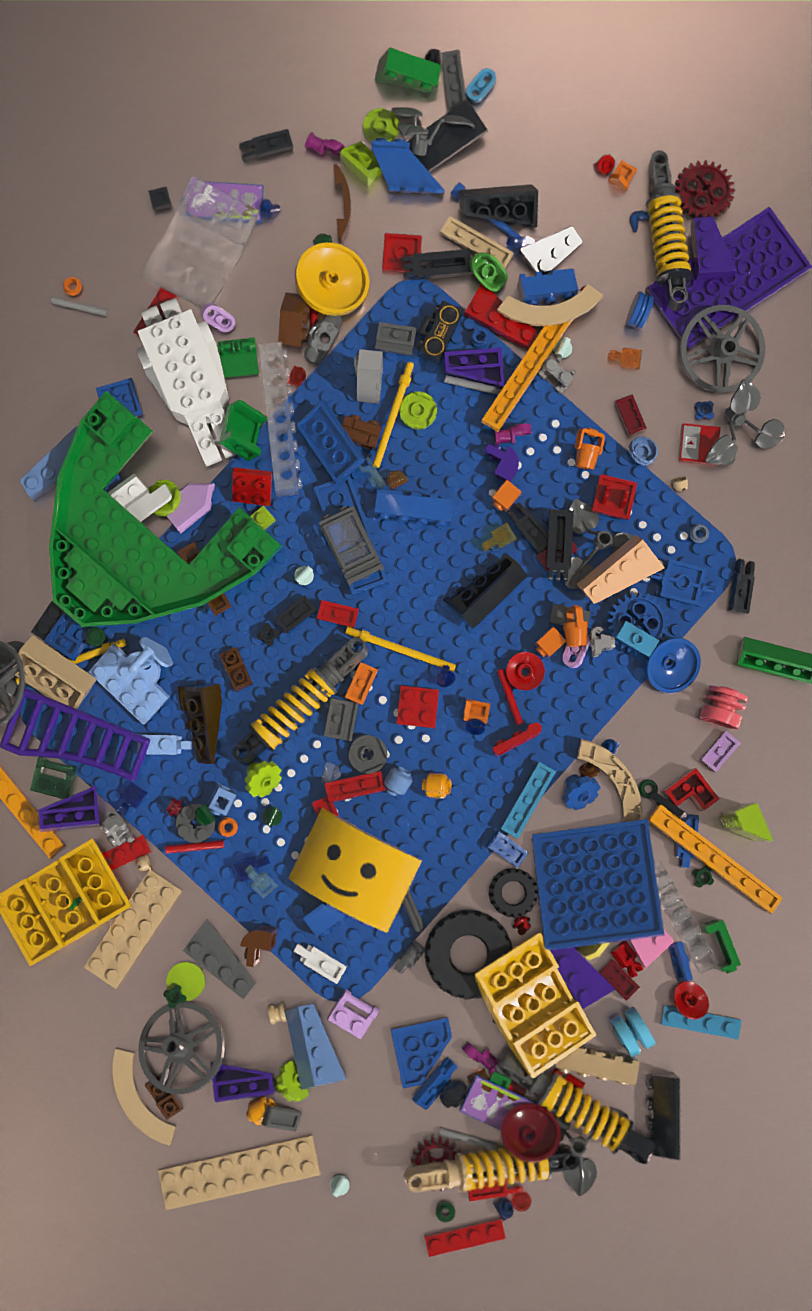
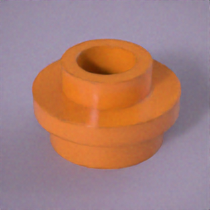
[63,277,82,296]
[218,817,238,837]

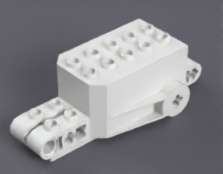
[136,297,236,467]

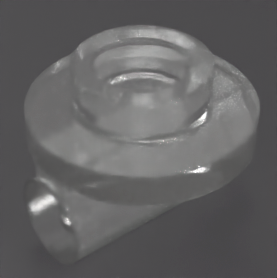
[321,762,341,783]

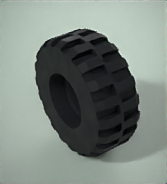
[425,909,512,1000]

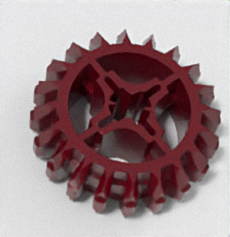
[411,1136,461,1191]

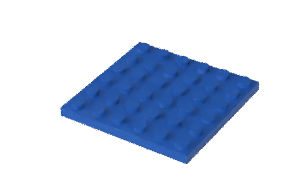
[532,819,665,950]

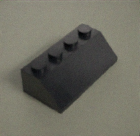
[647,1073,680,1160]

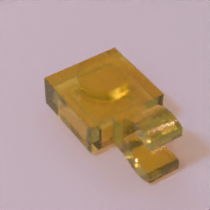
[481,523,517,552]

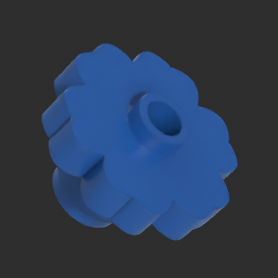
[562,774,601,810]

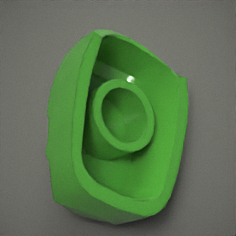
[469,252,508,292]

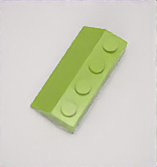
[720,803,773,841]

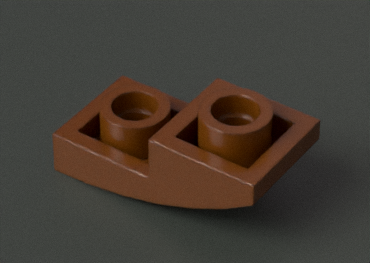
[219,647,253,692]
[145,1073,183,1120]

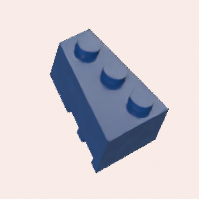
[517,268,579,306]

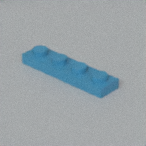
[501,762,556,839]
[660,1005,742,1040]

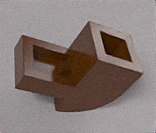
[240,925,278,967]

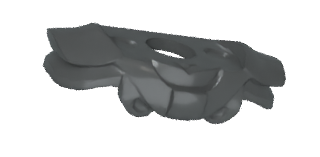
[304,314,342,364]

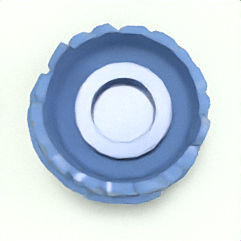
[629,436,658,466]

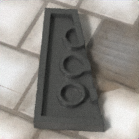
[183,919,256,999]

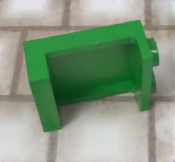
[219,399,268,461]
[699,918,741,974]

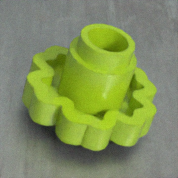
[245,761,282,798]
[274,1061,309,1102]

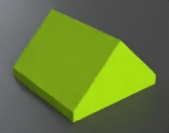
[340,141,382,186]

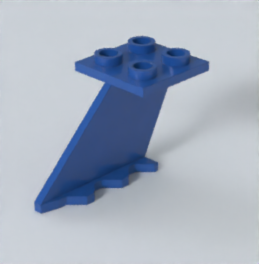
[372,138,444,194]

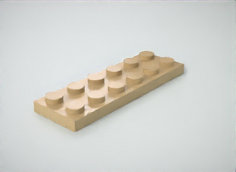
[84,869,183,989]

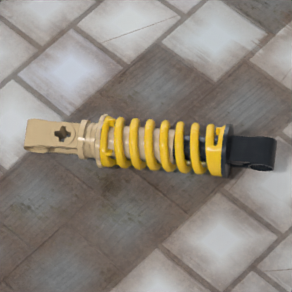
[404,1145,580,1192]

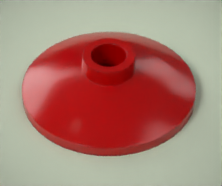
[506,652,545,691]
[673,981,709,1020]

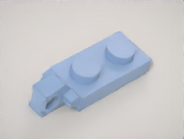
[137,735,192,755]

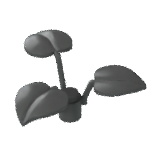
[391,107,475,155]
[705,379,785,465]
[562,499,633,589]
[550,1108,629,1196]

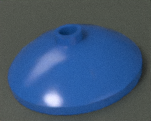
[646,637,701,693]

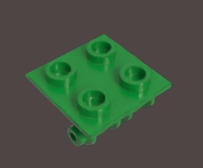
[217,337,259,378]

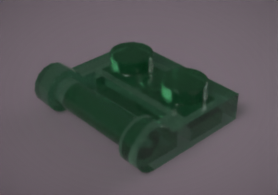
[30,757,77,799]

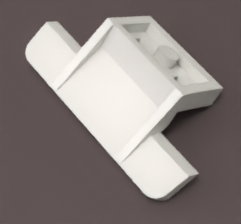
[108,473,172,521]

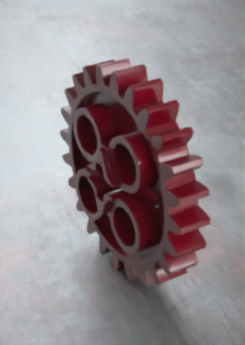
[675,160,735,218]

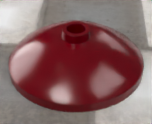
[501,1103,561,1163]

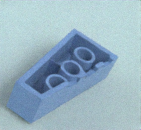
[20,426,78,501]
[285,1004,346,1090]

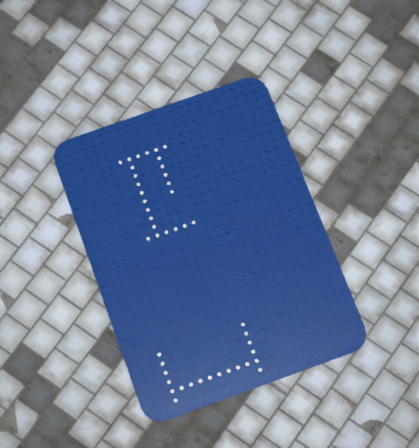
[20,278,737,1003]

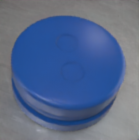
[626,291,654,329]

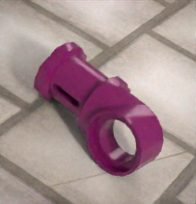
[305,132,345,156]
[494,423,532,445]
[461,1042,500,1074]

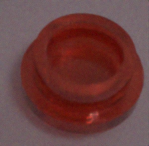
[512,1191,531,1212]

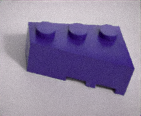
[38,785,99,832]

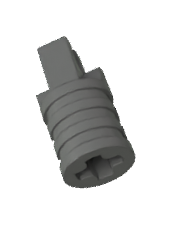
[394,939,425,974]

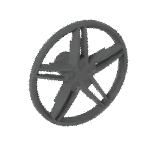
[680,305,765,393]
[0,641,25,726]
[138,1002,224,1095]

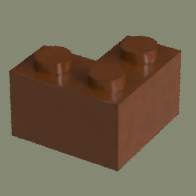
[278,292,311,347]

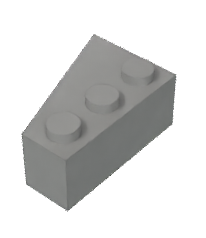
[354,349,383,404]

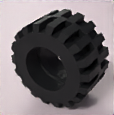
[489,868,539,918]

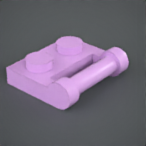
[327,989,379,1039]

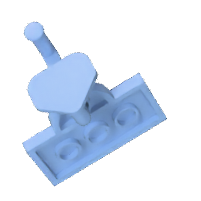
[89,637,173,725]

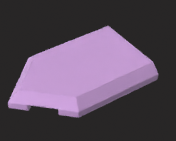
[167,483,215,533]

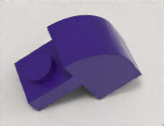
[484,444,519,483]

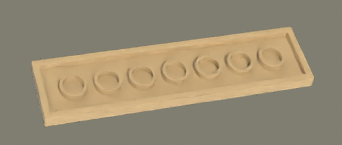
[158,1135,321,1210]

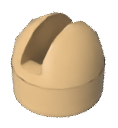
[672,476,688,492]
[135,854,151,871]

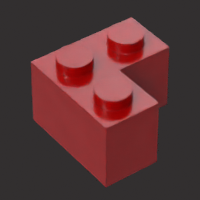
[662,768,720,811]

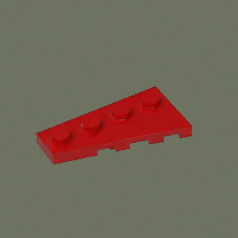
[464,283,539,350]

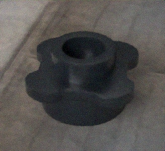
[257,623,280,646]

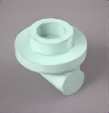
[553,337,572,358]
[294,565,314,585]
[330,1175,350,1197]

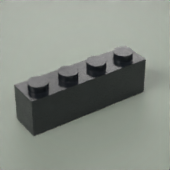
[460,184,538,227]
[443,555,528,629]

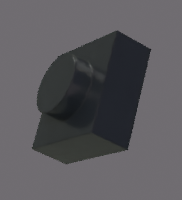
[148,186,172,211]

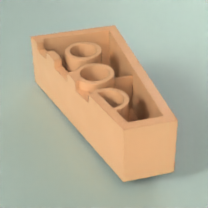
[577,535,664,604]

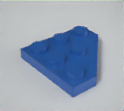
[391,1017,452,1089]

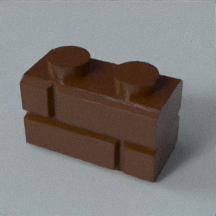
[342,414,382,451]

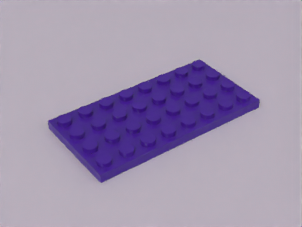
[645,206,812,350]

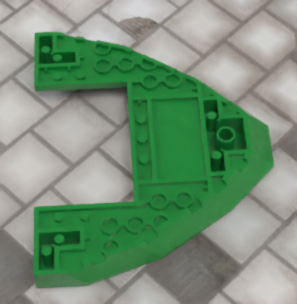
[49,391,284,627]

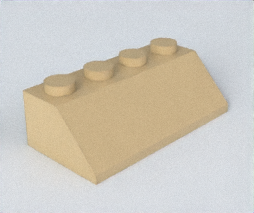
[12,635,97,709]

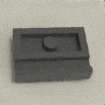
[375,322,416,356]
[324,698,359,742]

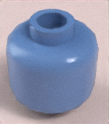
[384,766,412,796]

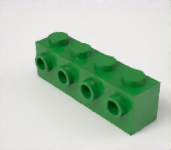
[738,637,812,684]

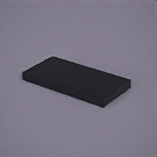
[407,99,488,172]

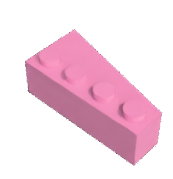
[629,930,674,968]

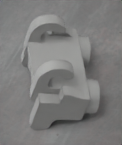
[538,357,576,394]
[589,627,615,657]
[101,810,134,847]

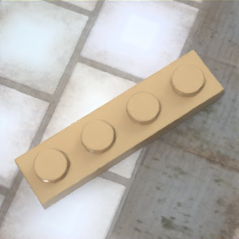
[440,216,514,269]

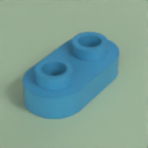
[466,68,496,103]

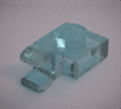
[358,457,386,489]
[245,865,278,899]

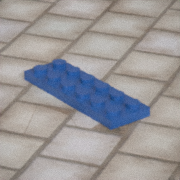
[314,475,388,595]

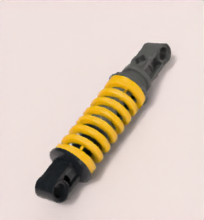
[646,150,693,311]
[232,637,368,765]
[495,1050,656,1164]

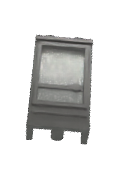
[319,506,384,587]

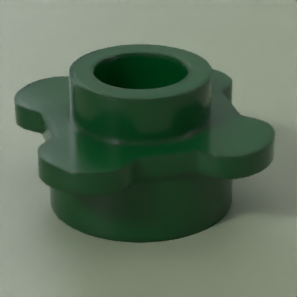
[692,866,714,888]
[163,985,186,1008]

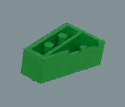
[374,47,442,93]

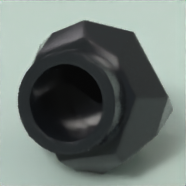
[439,1082,467,1108]

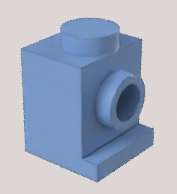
[207,782,236,815]

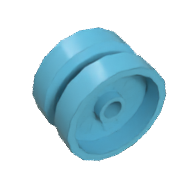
[610,1006,656,1058]

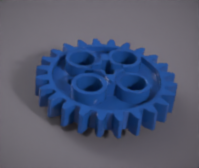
[607,592,670,655]

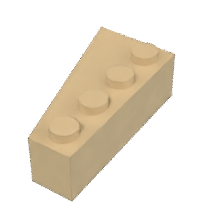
[554,1046,640,1085]

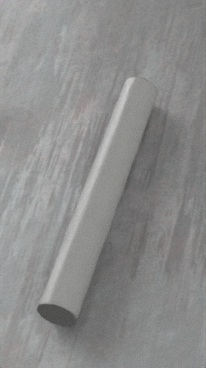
[51,297,108,317]
[445,375,501,395]
[439,1128,498,1151]

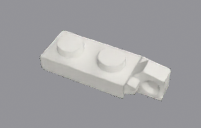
[294,944,347,984]

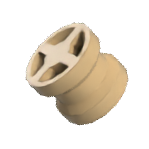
[267,1002,287,1025]

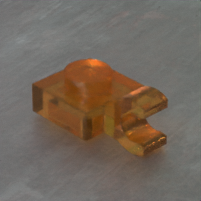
[608,347,642,370]

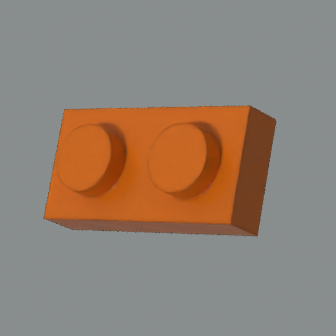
[345,662,378,705]

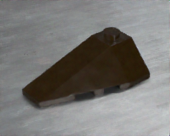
[178,683,222,764]

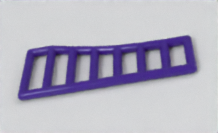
[0,688,150,781]

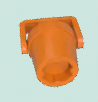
[575,427,605,470]
[563,605,588,647]

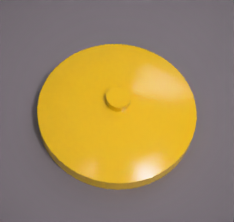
[295,243,369,316]

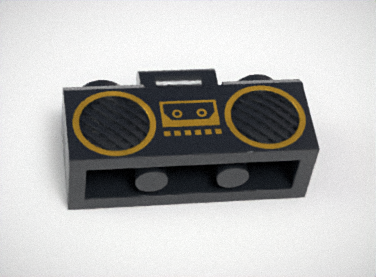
[417,301,463,365]

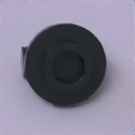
[425,48,441,65]

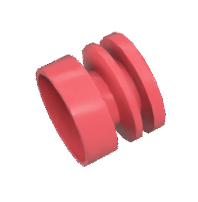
[699,686,748,730]

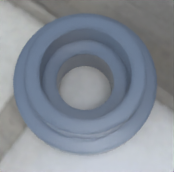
[690,524,709,543]

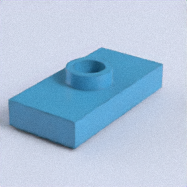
[615,621,660,657]

